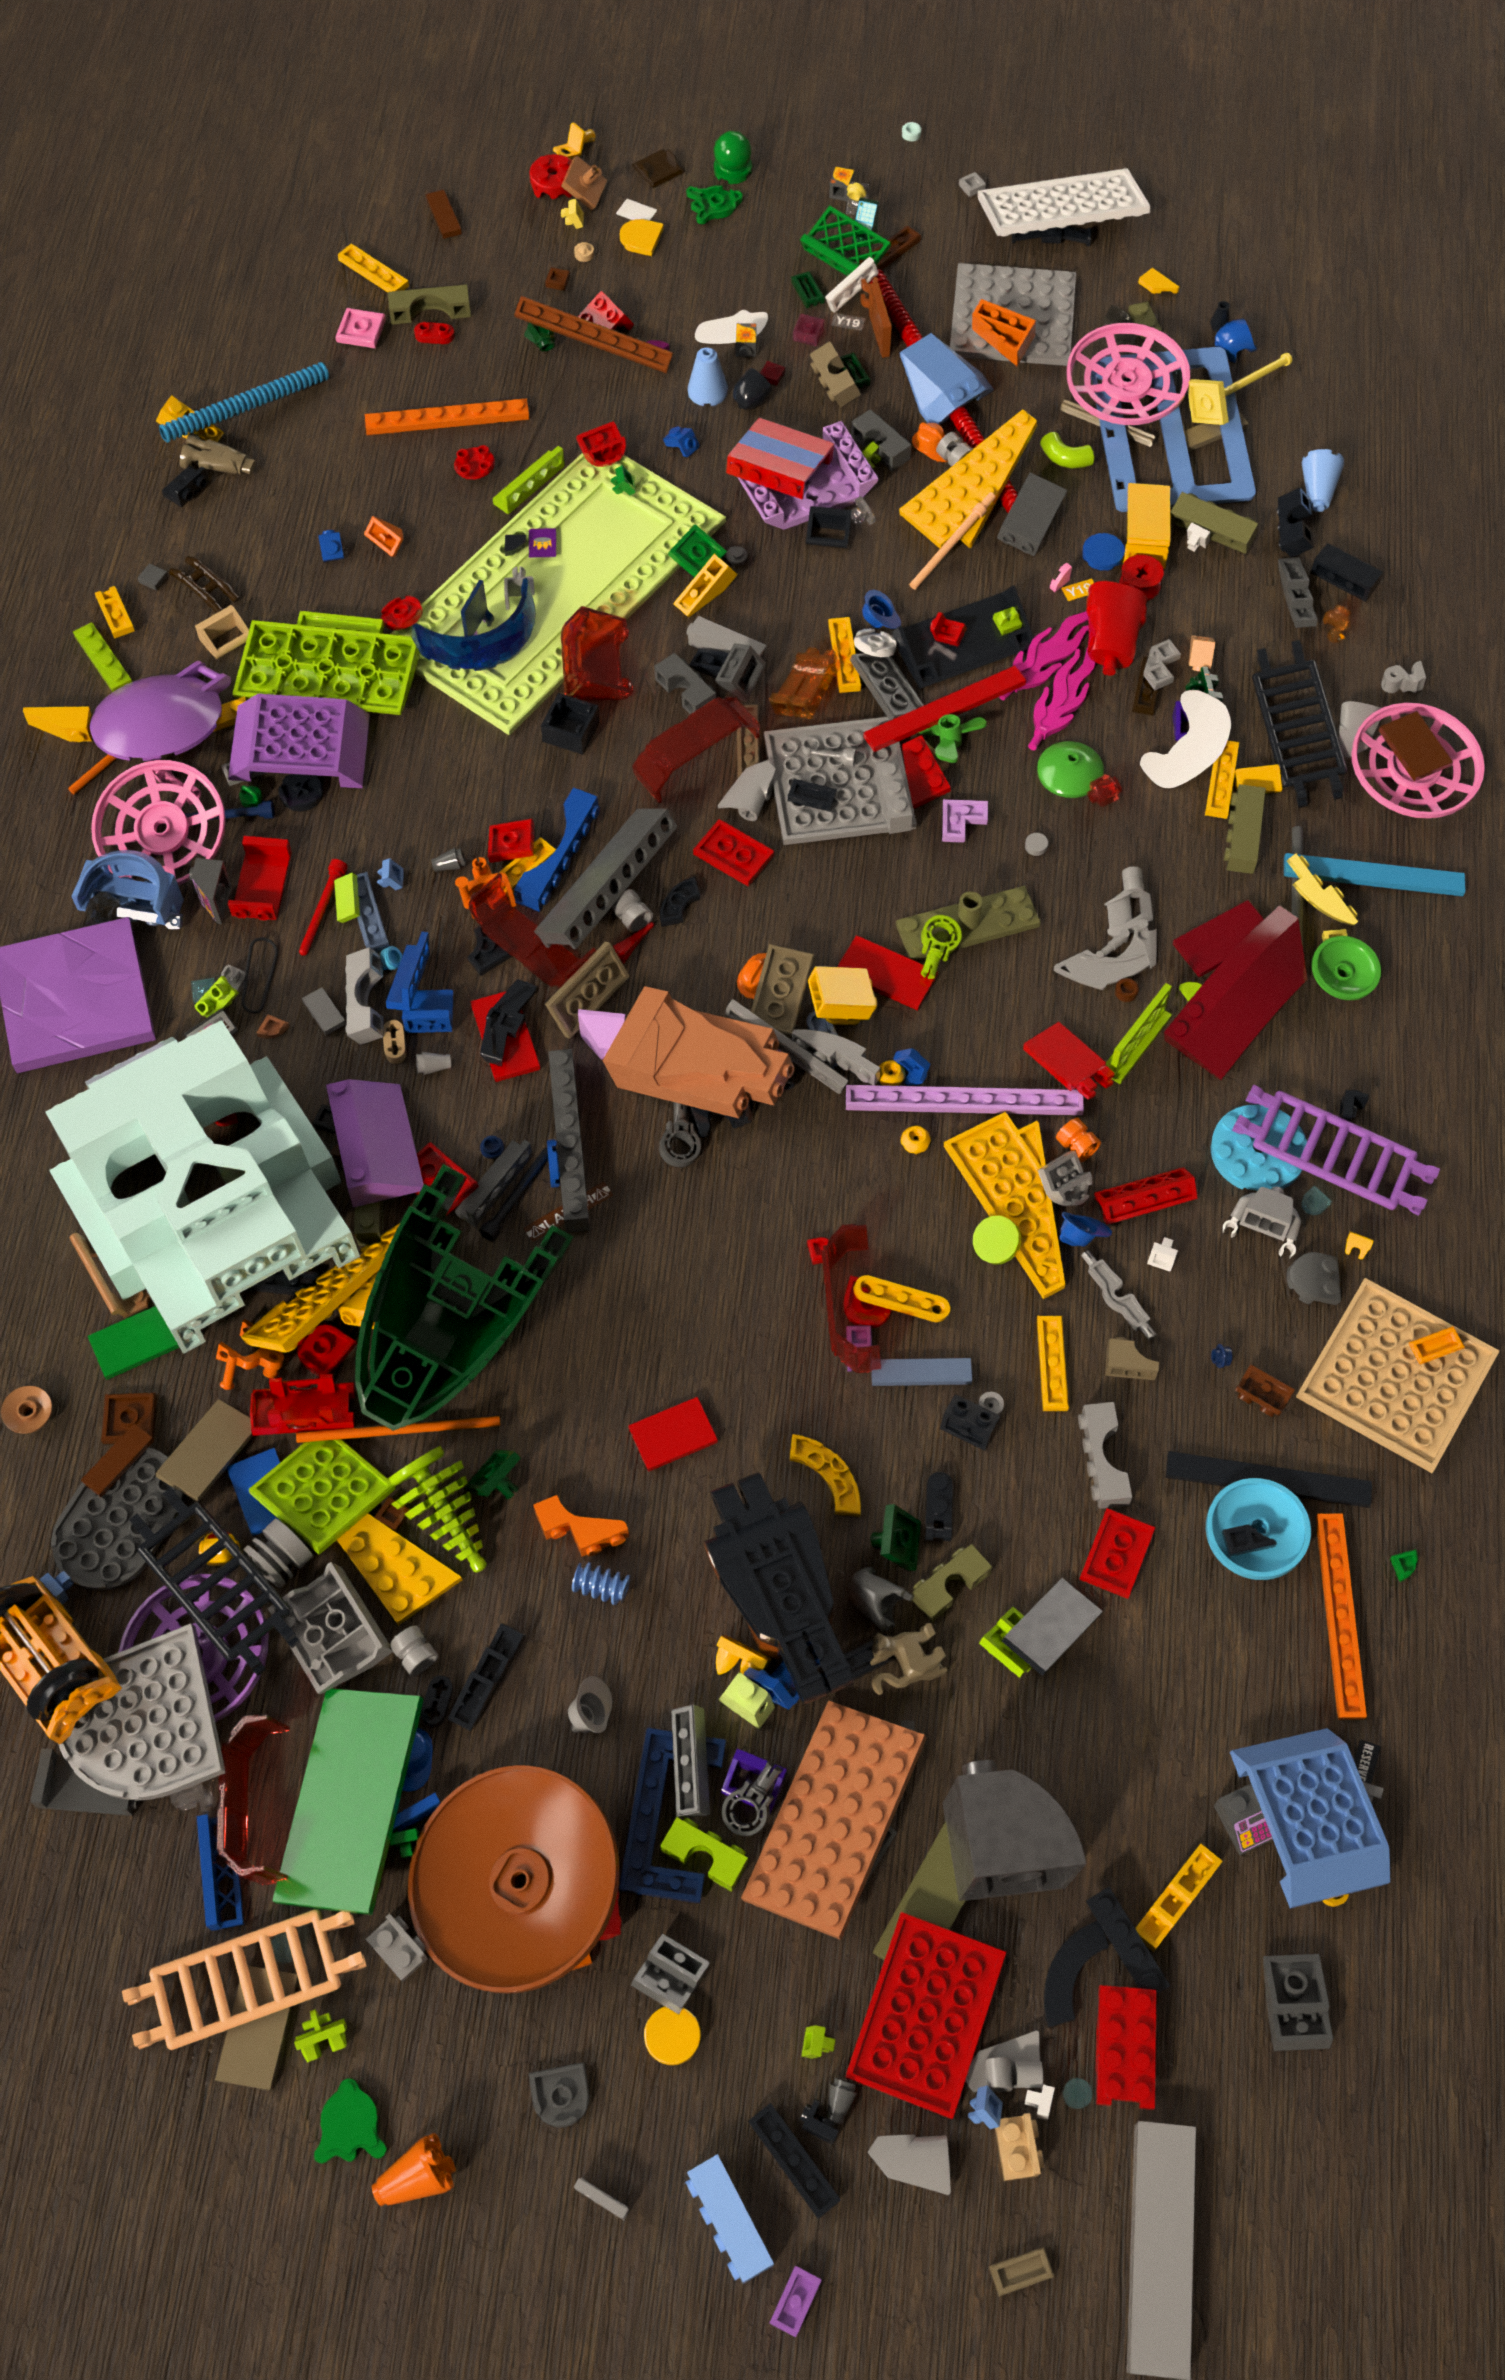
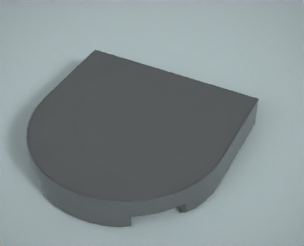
[528,2062,590,2128]

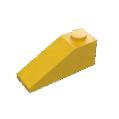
[673,554,738,617]
[23,707,92,742]

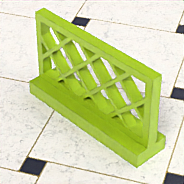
[1106,983,1172,1085]

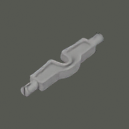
[1081,1250,1157,1340]

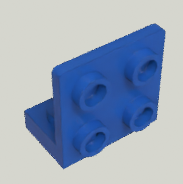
[402,989,453,1033]
[743,1661,817,1709]

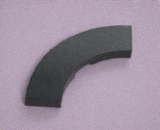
[1043,1921,1109,2028]

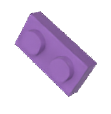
[769,2266,821,2338]

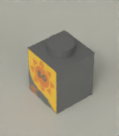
[829,167,854,202]
[736,323,756,357]

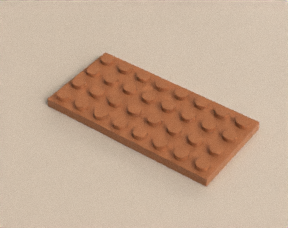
[741,1700,927,1940]

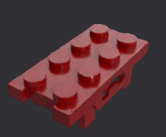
[250,1374,355,1436]
[1095,1985,1156,2110]

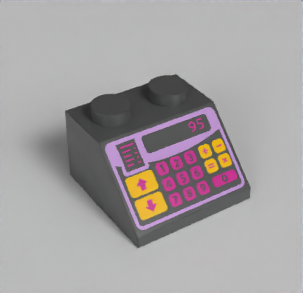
[189,858,232,924]
[1214,1784,1273,1855]

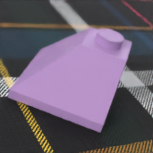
[578,1009,626,1060]

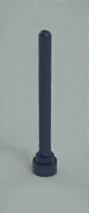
[184,800,275,820]

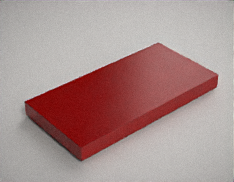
[837,935,939,1011]
[470,992,540,1082]

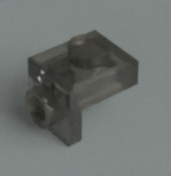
[86,892,120,926]

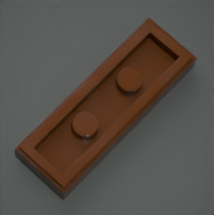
[425,189,462,239]
[81,1423,154,1498]

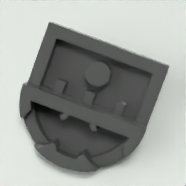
[1286,1252,1341,1305]

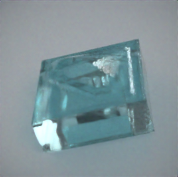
[191,978,216,1005]

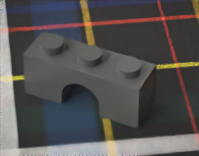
[851,409,911,471]
[654,653,716,720]

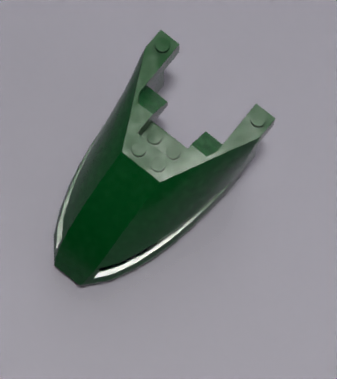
[355,1164,575,1431]

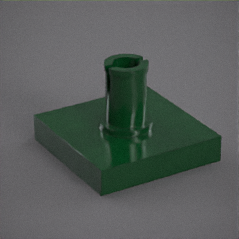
[463,1449,521,1499]
[870,1504,921,1571]

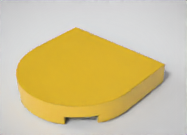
[620,219,664,256]

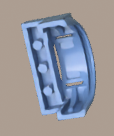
[71,850,183,925]

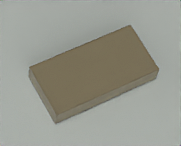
[989,2247,1054,2296]

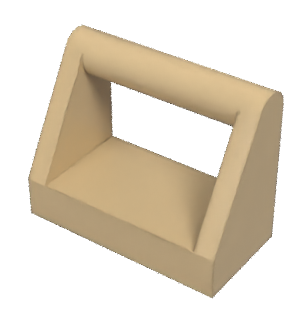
[195,605,249,659]

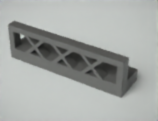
[455,1140,532,1227]

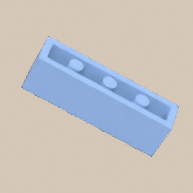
[685,2154,774,2284]

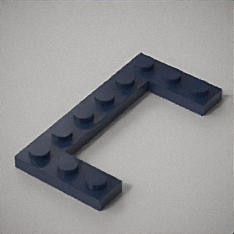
[619,1728,726,1904]

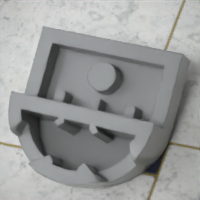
[1037,1150,1092,1206]

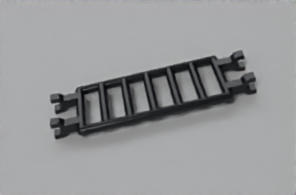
[1252,640,1348,808]
[129,1487,300,1676]

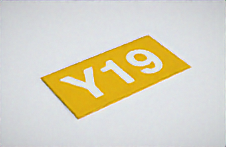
[1061,579,1094,601]

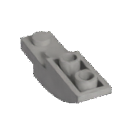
[792,1030,880,1086]

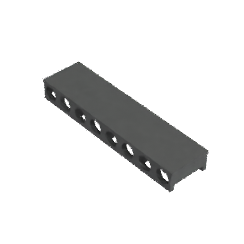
[534,809,678,949]

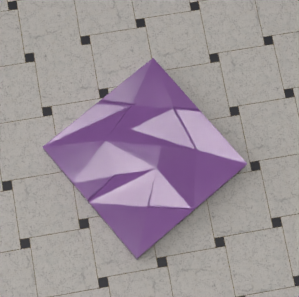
[0,917,156,1073]

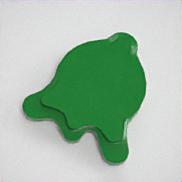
[686,185,743,224]
[314,2079,387,2164]

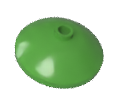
[1037,741,1104,798]
[1312,936,1381,1000]

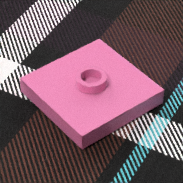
[336,308,386,348]

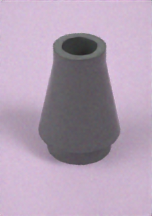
[431,847,466,872]
[826,2078,857,2124]

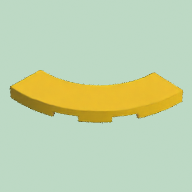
[790,1434,861,1517]

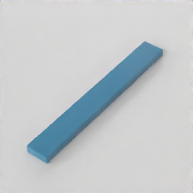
[1284,853,1465,896]

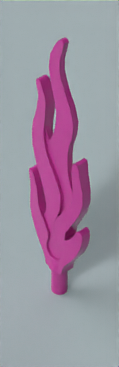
[999,611,1089,701]
[1028,647,1095,750]

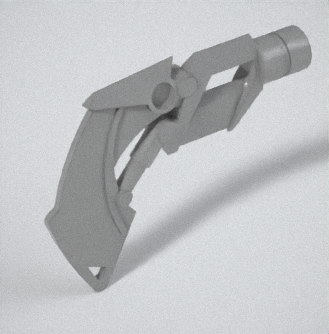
[1054,867,1157,990]

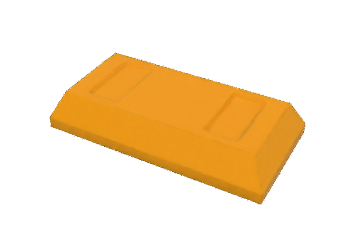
[1408,1326,1465,1365]

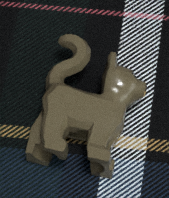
[870,1623,947,1695]

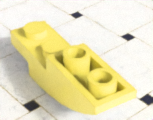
[1287,854,1358,926]

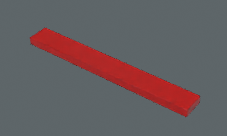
[863,666,1026,752]

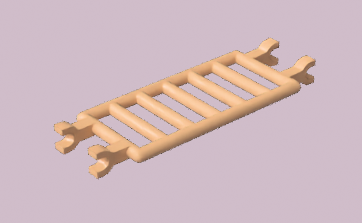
[122,1909,367,2050]

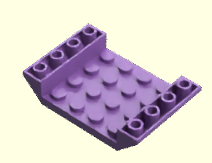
[228,694,370,788]

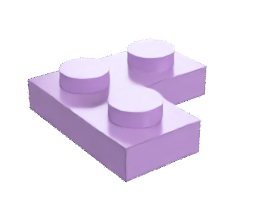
[942,799,988,842]

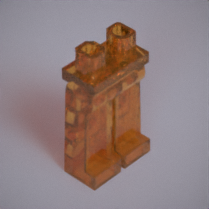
[769,647,838,719]

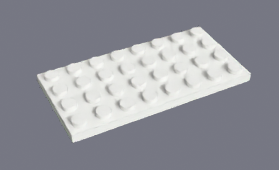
[978,168,1150,236]

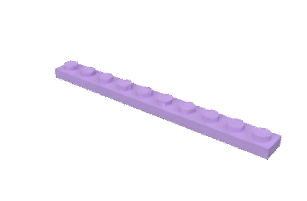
[846,1085,1084,1115]

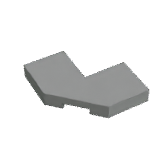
[1143,639,1181,690]

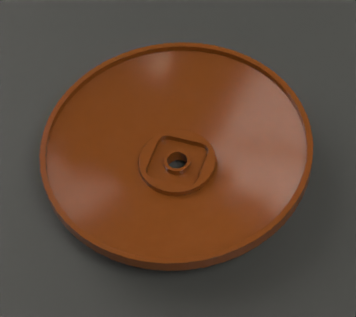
[408,1765,619,1994]

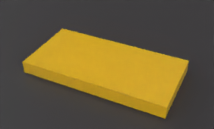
[1127,483,1170,547]

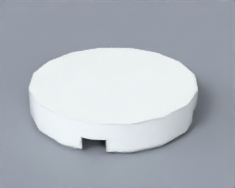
[854,629,897,657]

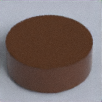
[1115,978,1139,1002]

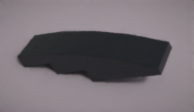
[448,1623,526,1731]

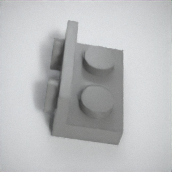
[366,1913,428,1982]

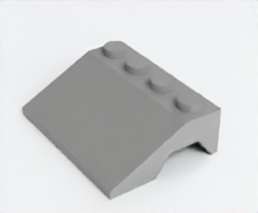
[267,1562,393,1694]

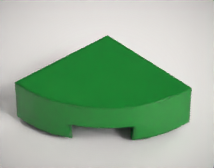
[1390,1549,1418,1582]

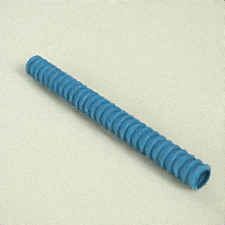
[159,362,329,443]

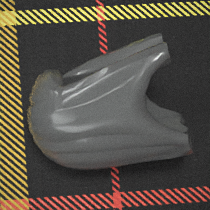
[847,1567,914,1632]

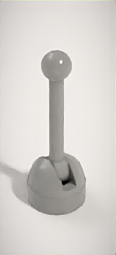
[803,747,857,767]

